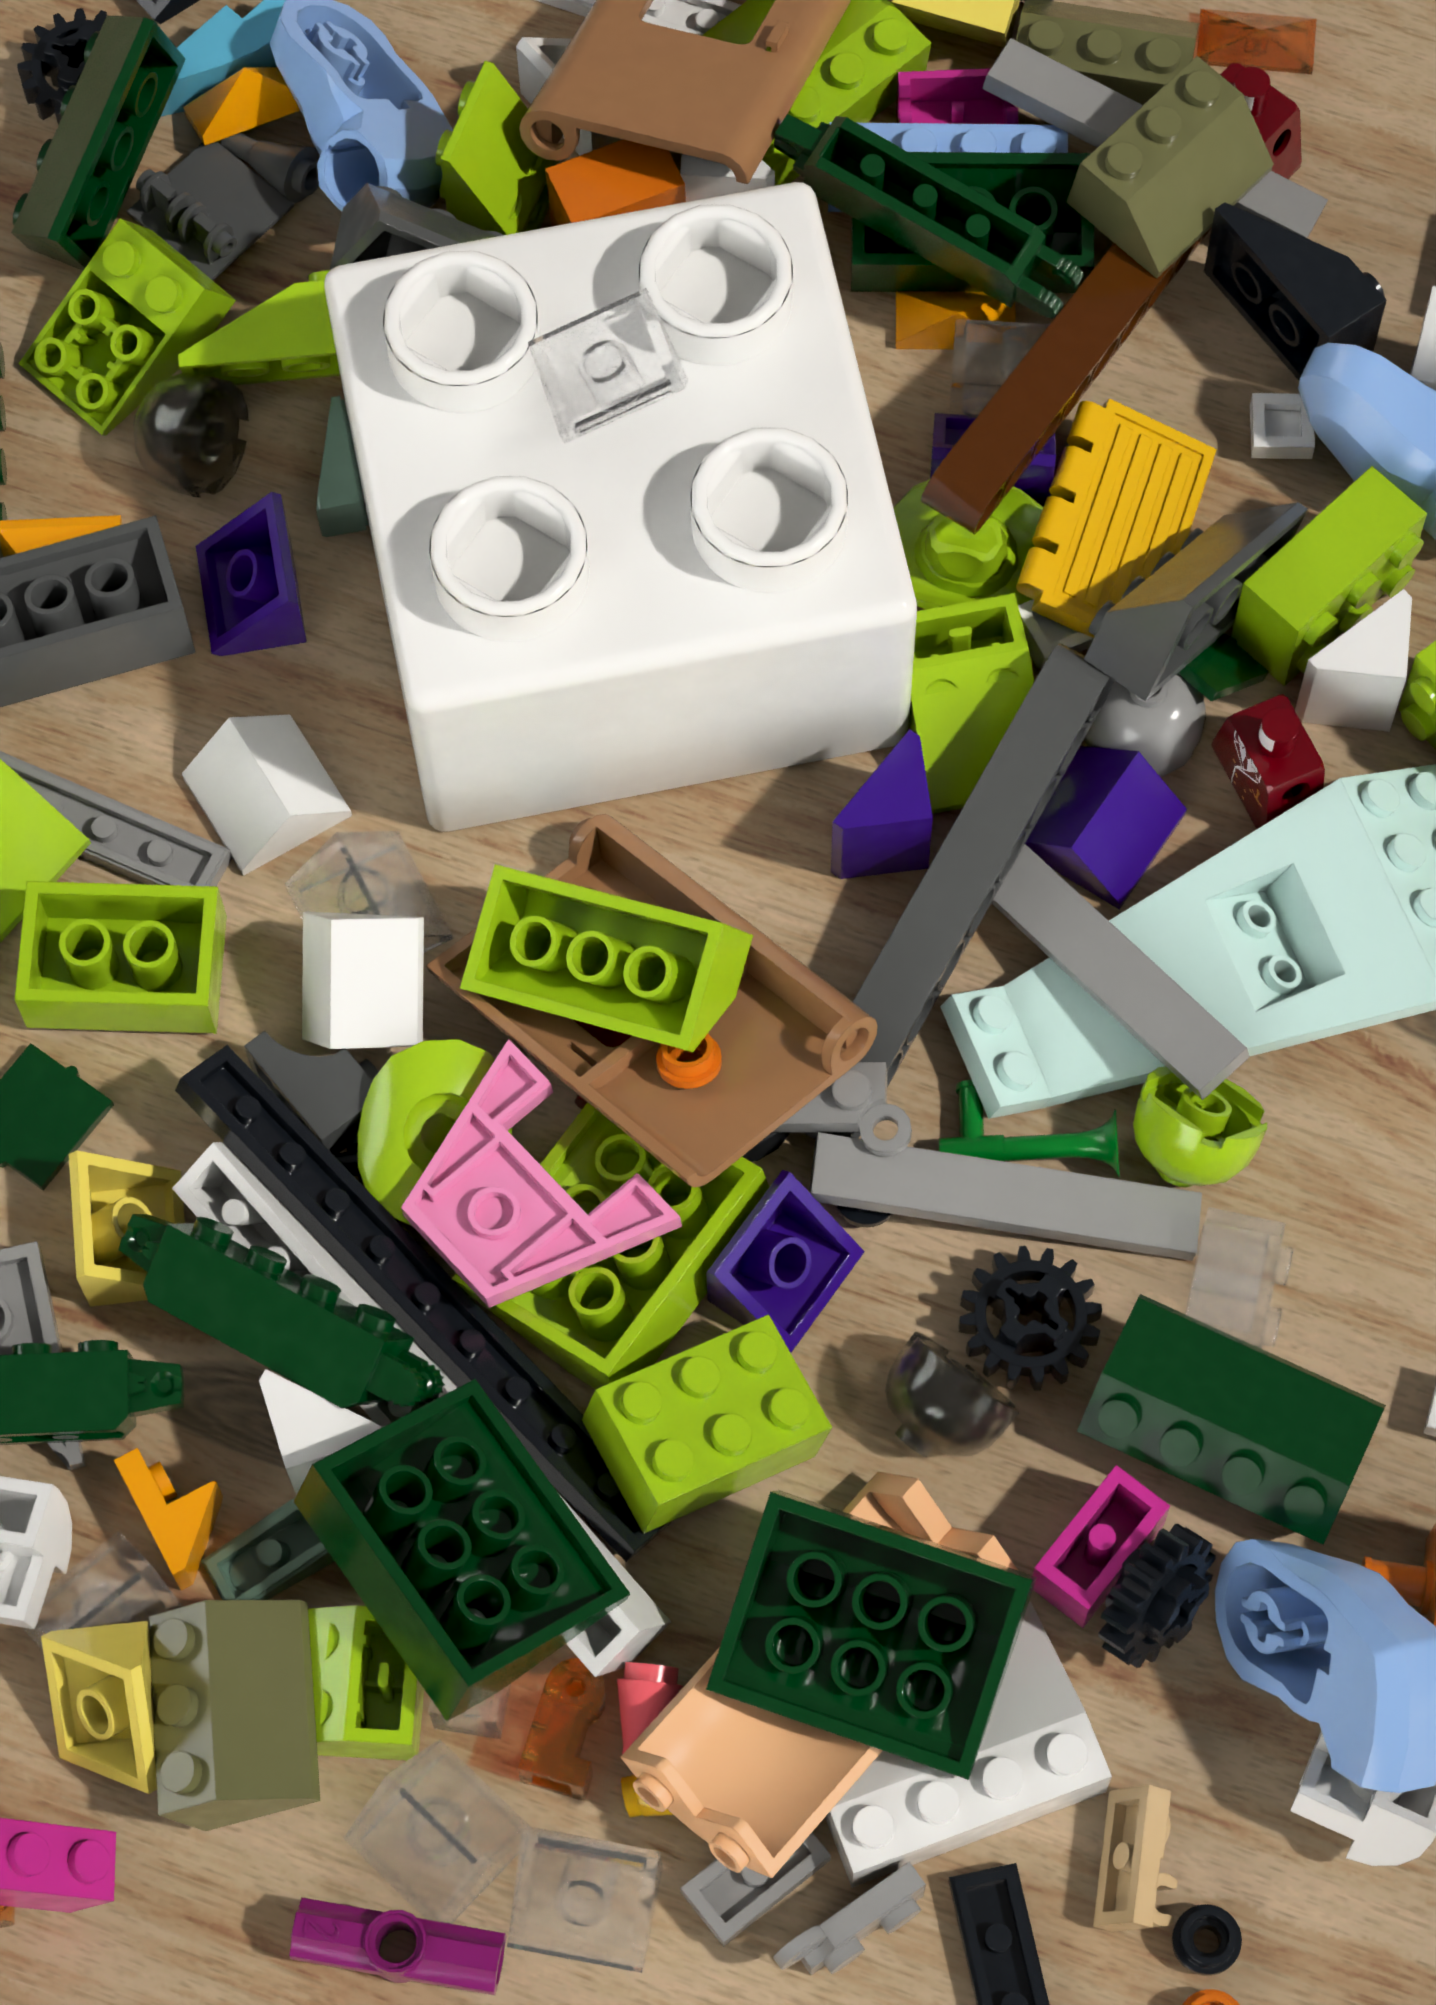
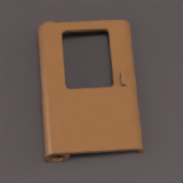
[519,0,851,184]
[426,814,878,1188]

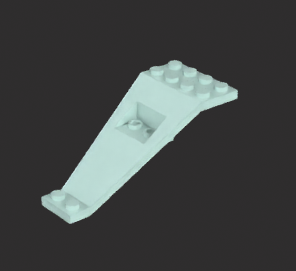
[940,764,1436,1119]

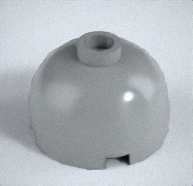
[1084,674,1206,777]

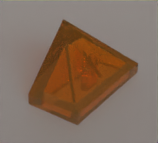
[1196,9,1317,75]

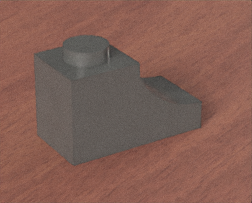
[244,1031,379,1155]

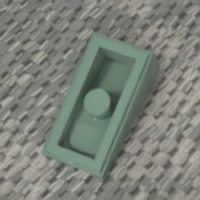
[316,396,369,537]
[201,1497,335,1600]

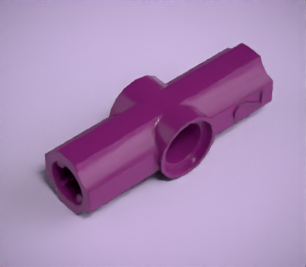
[289,1897,507,1996]

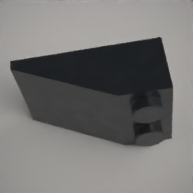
[1204,202,1387,381]

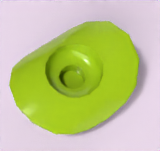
[893,479,1043,609]
[358,1039,513,1225]

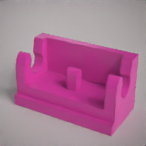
[896,68,1018,124]

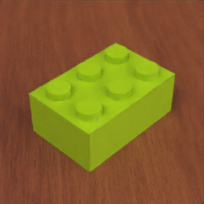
[1231,466,1427,686]
[15,881,227,1034]
[582,1314,832,1534]

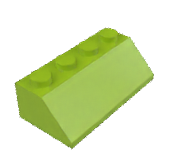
[460,864,753,1052]

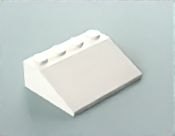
[825,1602,1112,1888]

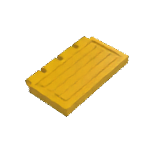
[1016,398,1217,638]

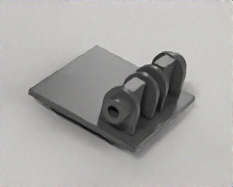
[127,142,294,281]

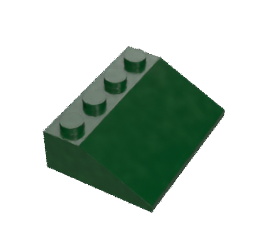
[293,1379,630,1722]
[706,1490,1037,1780]

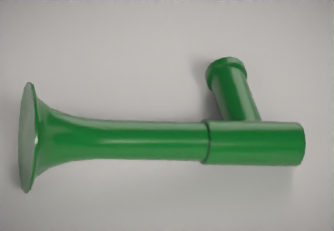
[939,1080,1120,1177]

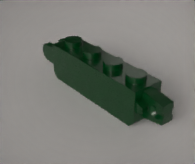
[774,114,1084,319]
[118,1214,445,1409]
[0,1340,185,1445]

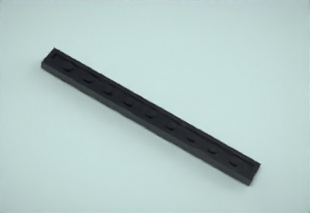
[175,1045,672,1562]

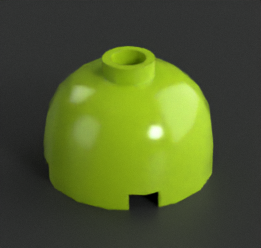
[1133,1066,1268,1187]

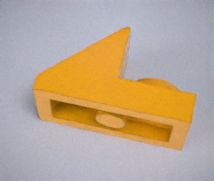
[114,1448,223,1591]

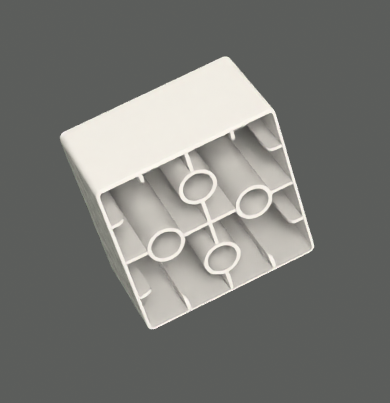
[324,182,917,832]

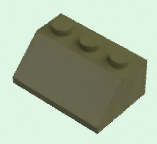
[1016,0,1199,105]
[1067,56,1274,279]
[149,1600,321,1831]

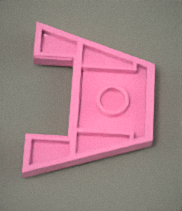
[401,1039,682,1308]

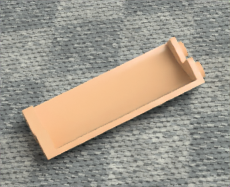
[620,1472,1018,1878]

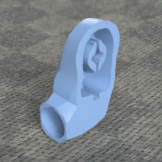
[270,0,453,212]
[1298,343,1436,540]
[1215,1539,1436,1793]

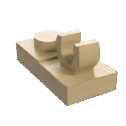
[1093,1785,1178,1932]

